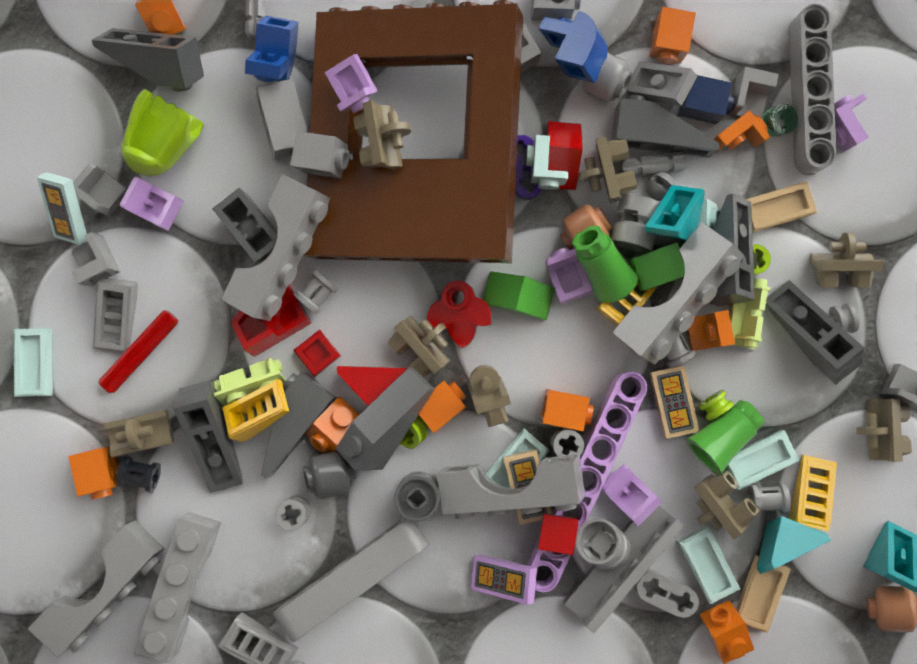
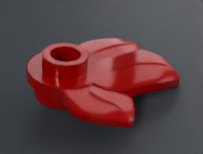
[427,281,492,348]

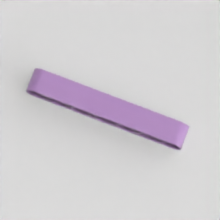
[527,372,647,592]

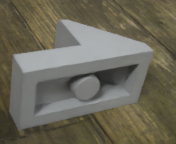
[626,61,697,111]

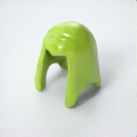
[121,89,204,177]

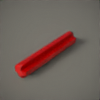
[98,310,178,393]

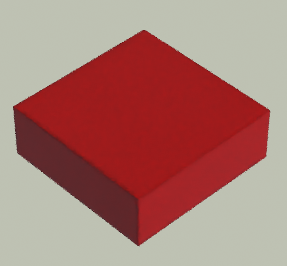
[293,329,341,377]
[537,513,579,555]

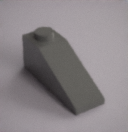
[92,28,204,91]
[612,95,719,158]
[709,193,755,307]
[766,280,865,385]
[336,367,435,472]
[261,372,337,479]
[173,380,243,493]

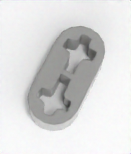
[634,569,699,618]

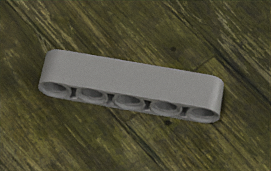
[789,3,836,175]
[272,518,429,642]

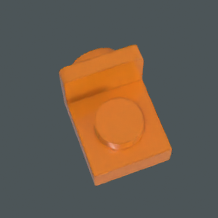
[713,110,770,153]
[687,310,735,351]

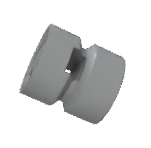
[610,194,660,253]
[576,518,631,571]

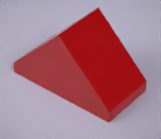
[546,121,583,191]
[337,366,408,406]

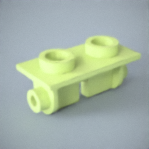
[730,278,770,349]
[213,358,286,406]

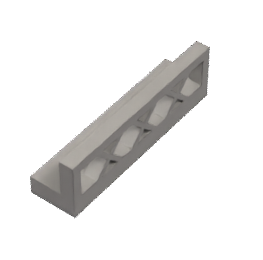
[563,506,684,633]

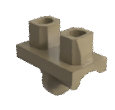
[353,100,411,170]
[578,136,637,203]
[809,233,884,288]
[388,316,451,377]
[468,365,511,427]
[856,399,912,462]
[104,410,175,457]
[694,471,759,540]

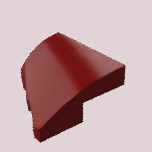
[230,284,311,357]

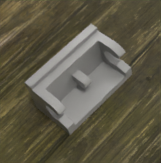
[256,79,308,160]

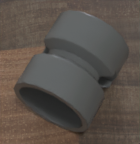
[394,471,440,522]

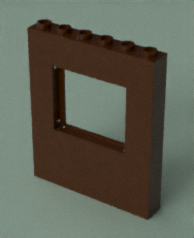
[303,0,523,264]

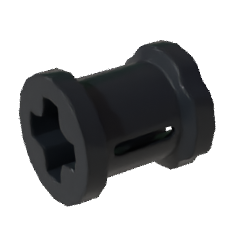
[116,456,161,493]

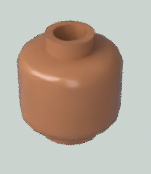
[560,204,613,250]
[867,586,917,632]

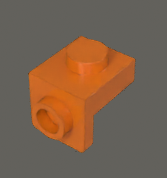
[135,0,186,35]
[306,396,360,453]
[700,601,754,664]

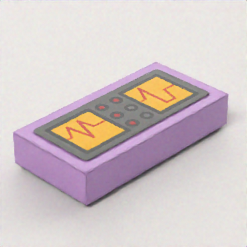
[471,555,537,605]

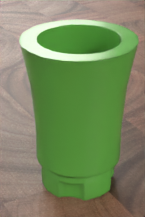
[572,226,638,303]
[686,400,765,475]

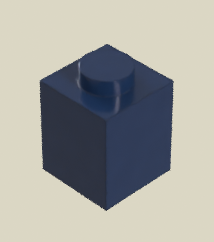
[678,75,734,124]

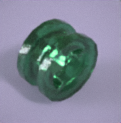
[762,104,798,137]

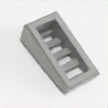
[93,278,138,352]
[218,612,298,664]

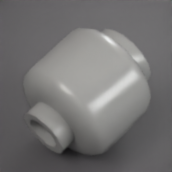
[583,53,632,102]

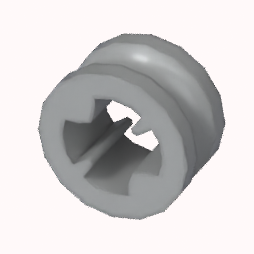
[829,303,859,333]

